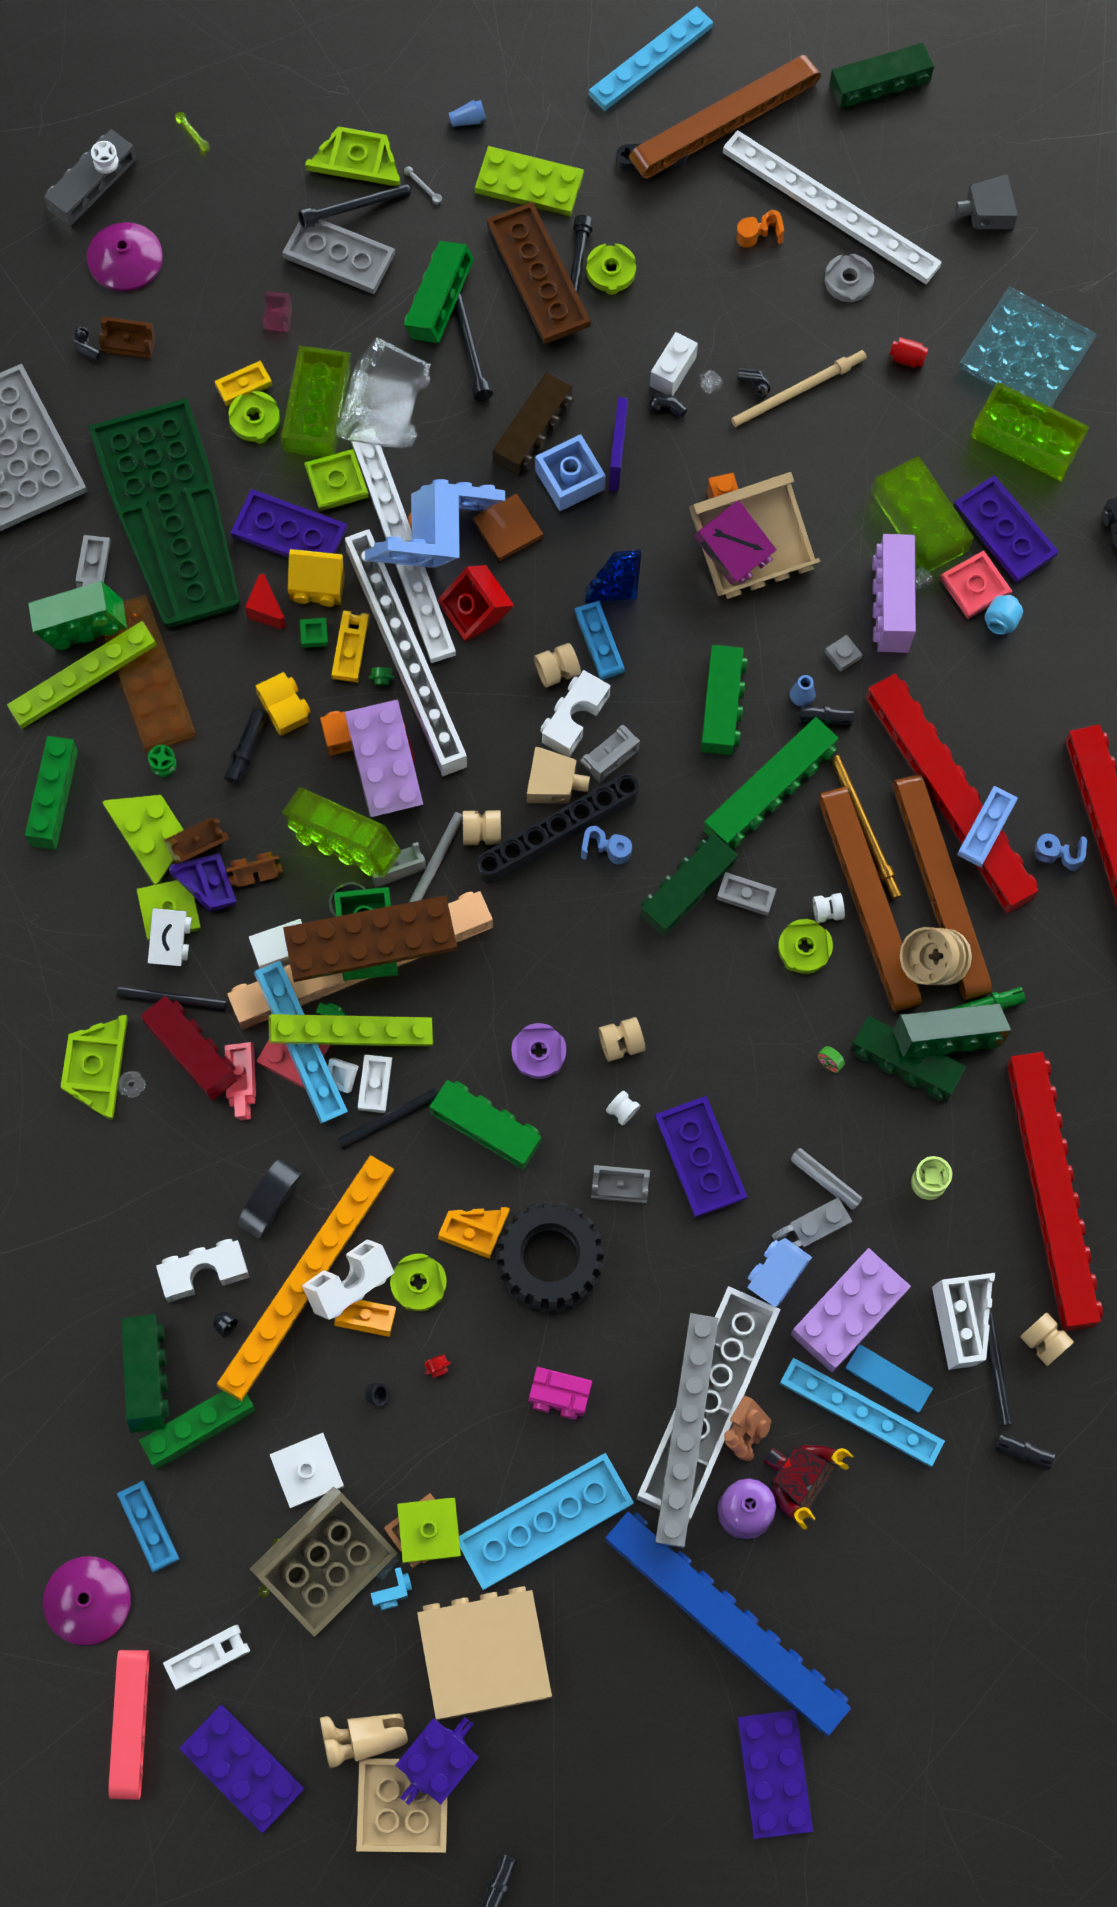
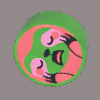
[817,1046,845,1073]

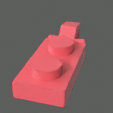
[225,1042,256,1121]

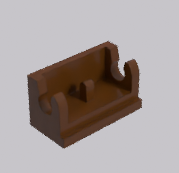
[99,316,156,360]
[164,817,229,864]

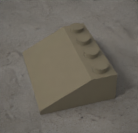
[250,1486,398,1637]

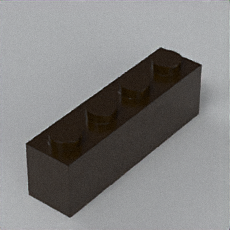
[492,372,574,477]

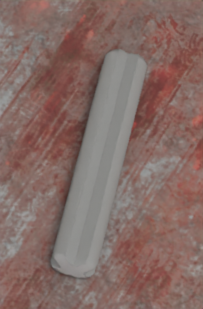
[791,1148,862,1210]

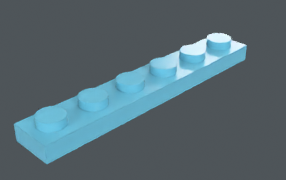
[588,6,713,111]
[254,961,348,1124]
[780,1358,945,1468]

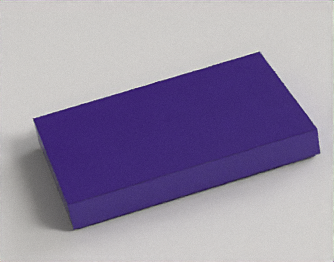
[609,397,628,491]

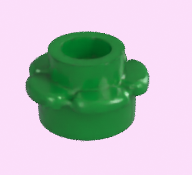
[369,667,395,686]

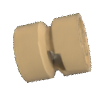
[534,643,581,687]
[463,810,501,845]
[598,1017,646,1062]
[1020,1313,1074,1366]

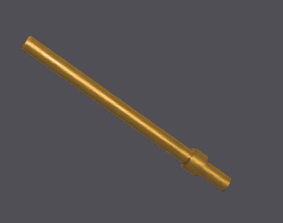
[830,755,902,900]

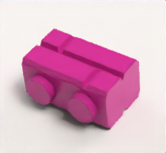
[528,1367,592,1420]

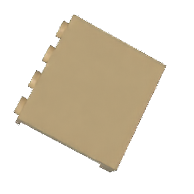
[689,472,820,599]
[417,1586,552,1721]

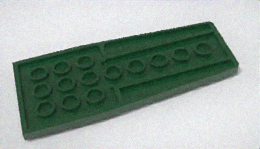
[88,398,240,628]

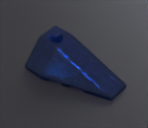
[585,549,641,604]

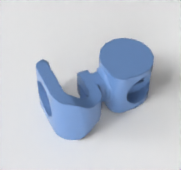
[581,826,632,864]
[1034,834,1087,871]

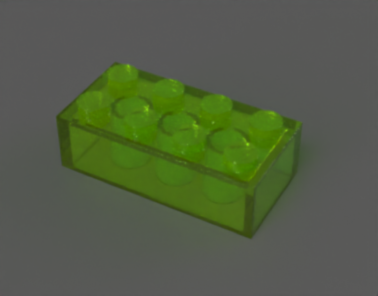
[281,346,351,457]
[970,382,1090,481]
[871,455,974,574]
[282,787,401,878]

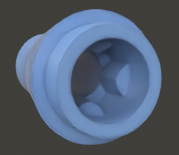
[449,100,487,127]
[790,675,816,706]

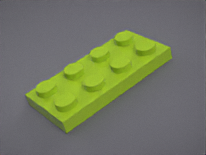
[475,146,584,217]

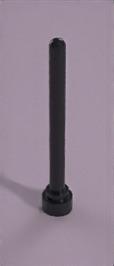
[298,184,411,229]
[570,215,594,294]
[455,293,493,401]

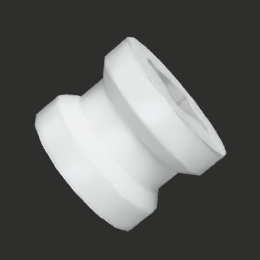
[91,141,119,174]
[606,1091,640,1126]

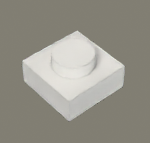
[328,1057,359,1093]

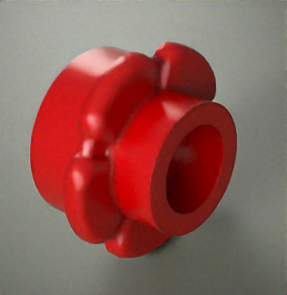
[424,1354,451,1378]

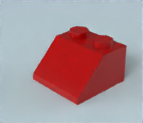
[437,565,514,641]

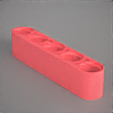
[109,1650,150,1800]

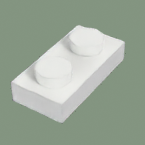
[358,1055,392,1113]

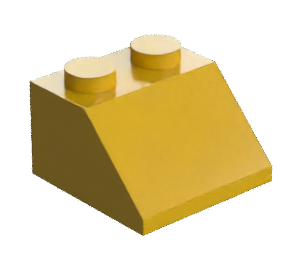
[288,549,345,607]

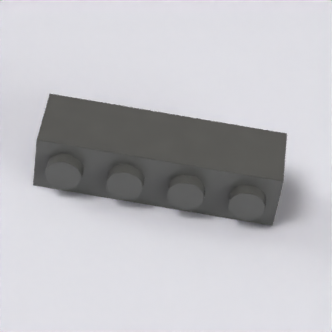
[44,129,136,226]

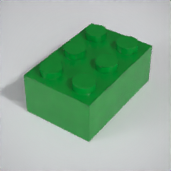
[28,581,127,650]
[334,887,398,981]

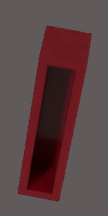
[140,995,238,1101]

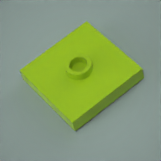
[304,449,369,511]
[137,880,201,942]
[397,1497,461,1563]

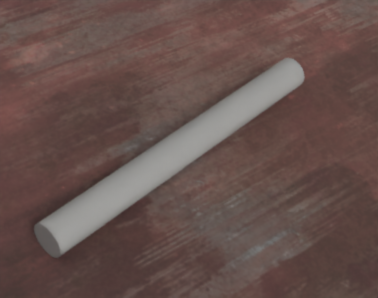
[408,812,463,903]

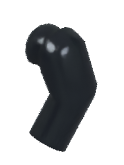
[73,326,102,362]
[737,368,771,397]
[649,393,688,419]

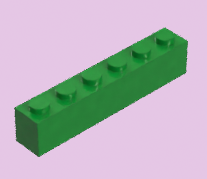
[703,717,839,848]

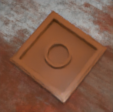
[472,494,543,562]

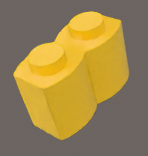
[255,672,311,736]

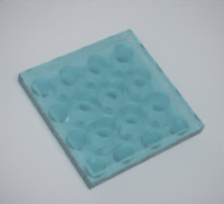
[958,286,1097,416]

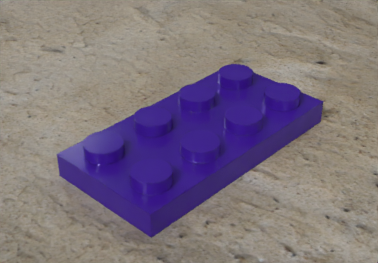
[953,475,1059,583]
[231,489,347,558]
[655,1096,747,1218]
[179,1704,305,1834]
[737,1710,813,1839]

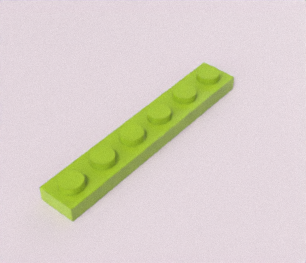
[7,621,157,729]
[268,1014,433,1047]

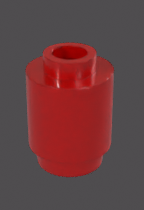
[889,337,928,368]

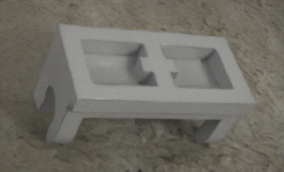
[580,724,640,783]
[366,842,426,888]
[591,1165,650,1204]

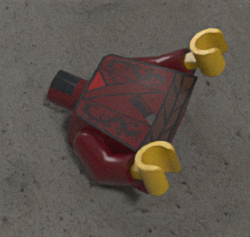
[764,1445,853,1530]

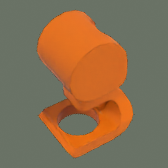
[736,210,784,248]

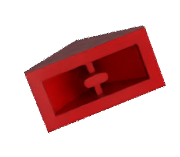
[245,573,286,630]

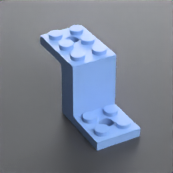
[365,479,505,568]

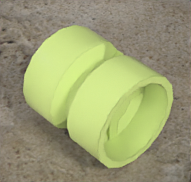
[911,1156,952,1200]

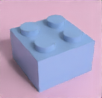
[535,434,606,511]
[747,1238,812,1307]

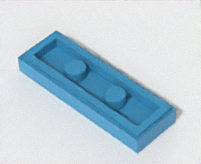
[574,601,625,680]
[845,1344,933,1414]
[117,1481,180,1573]

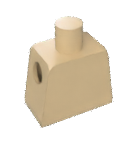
[527,747,590,804]

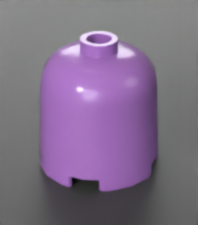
[717,1478,776,1539]

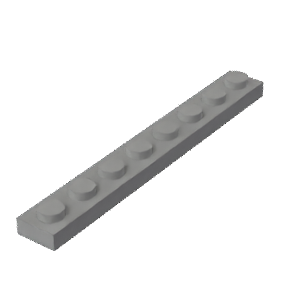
[655,1313,719,1548]

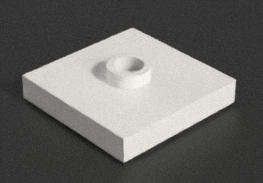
[270,1433,344,1509]

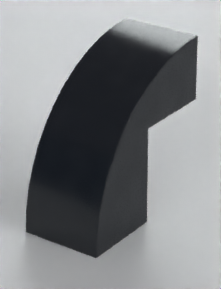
[236,1158,302,1239]

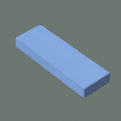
[957,786,1018,867]

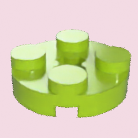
[586,243,636,295]
[228,391,280,443]
[778,919,833,974]
[390,1254,447,1311]

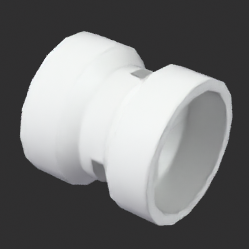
[813,893,845,923]

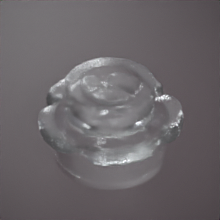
[700,370,723,393]
[915,566,933,590]
[118,1071,145,1098]

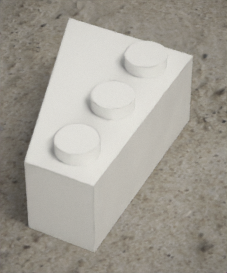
[932,1273,995,1370]

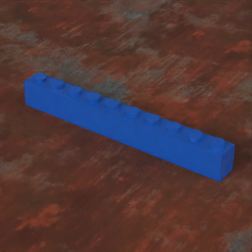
[605,1512,851,1737]

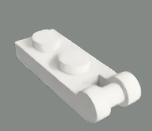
[163,1625,250,1690]

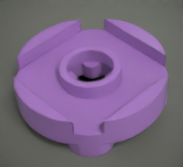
[511,1023,566,1079]

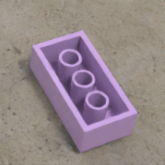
[872,534,916,653]
[344,699,423,817]
[790,1248,911,1373]

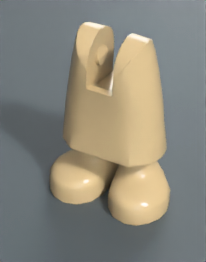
[320,1714,408,1768]

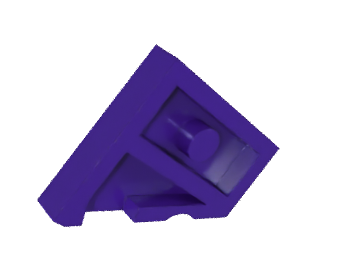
[169,853,236,912]

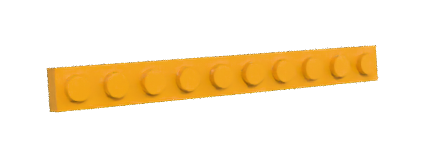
[217,1155,394,1401]

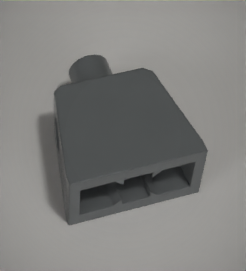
[955,174,1018,229]

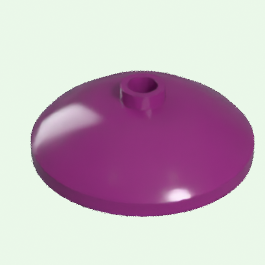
[87,222,163,291]
[43,1556,131,1646]

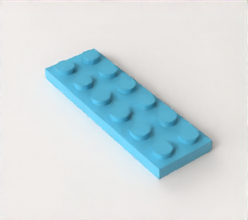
[459,1453,634,1591]

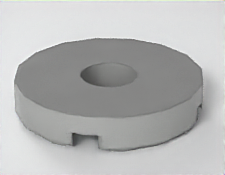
[824,254,874,302]

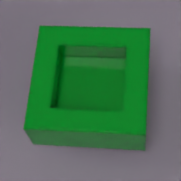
[300,618,328,648]
[316,1002,346,1016]

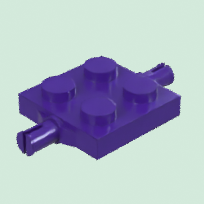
[395,1717,479,1805]

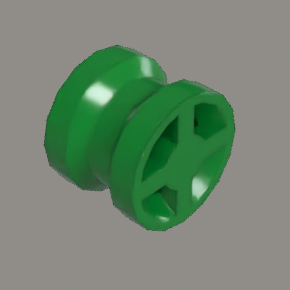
[148,745,177,777]

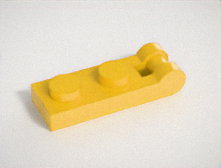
[331,610,370,683]

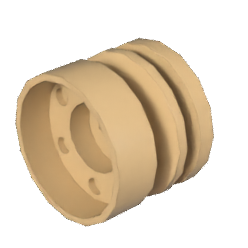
[900,927,972,985]

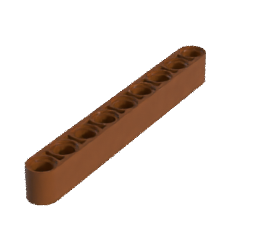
[629,55,821,178]
[893,774,992,1000]
[819,786,922,1013]

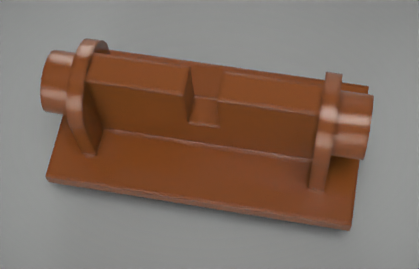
[226,851,283,888]

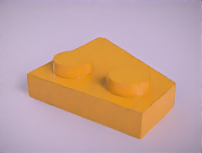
[438,1207,510,1259]

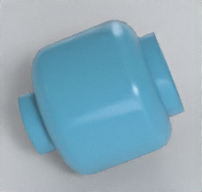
[985,595,1023,635]

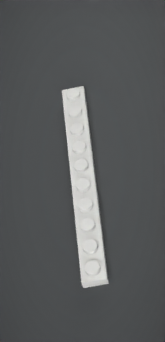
[722,130,942,284]
[349,427,456,663]

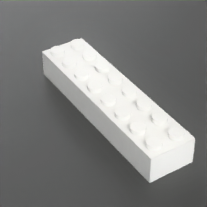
[636,1286,781,1523]

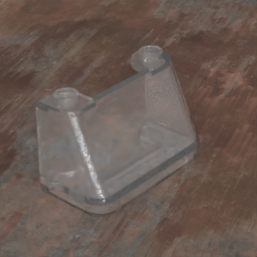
[336,337,431,449]

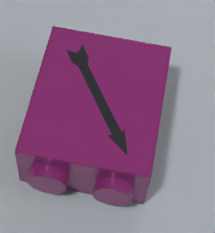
[693,500,777,585]

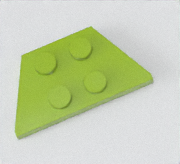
[305,126,400,187]
[102,795,184,885]
[61,1015,128,1120]

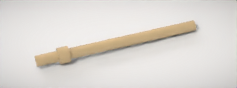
[731,350,867,427]

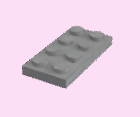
[282,219,395,294]

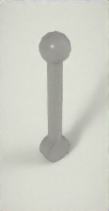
[404,166,442,205]

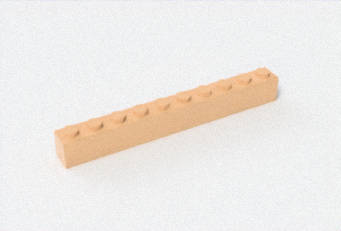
[227,891,493,1030]

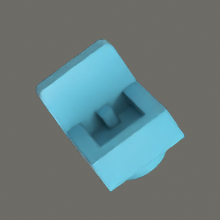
[371,1567,412,1611]

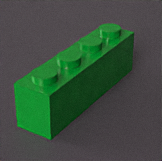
[404,241,474,343]
[701,645,747,755]
[25,736,78,850]
[429,1080,541,1170]
[139,1391,256,1470]

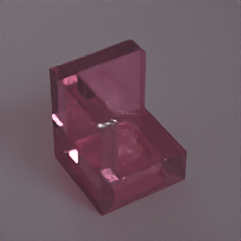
[263,291,292,332]

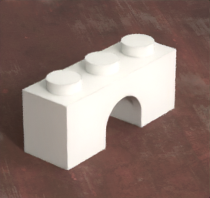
[540,670,611,757]
[156,1239,250,1303]
[302,1239,394,1320]

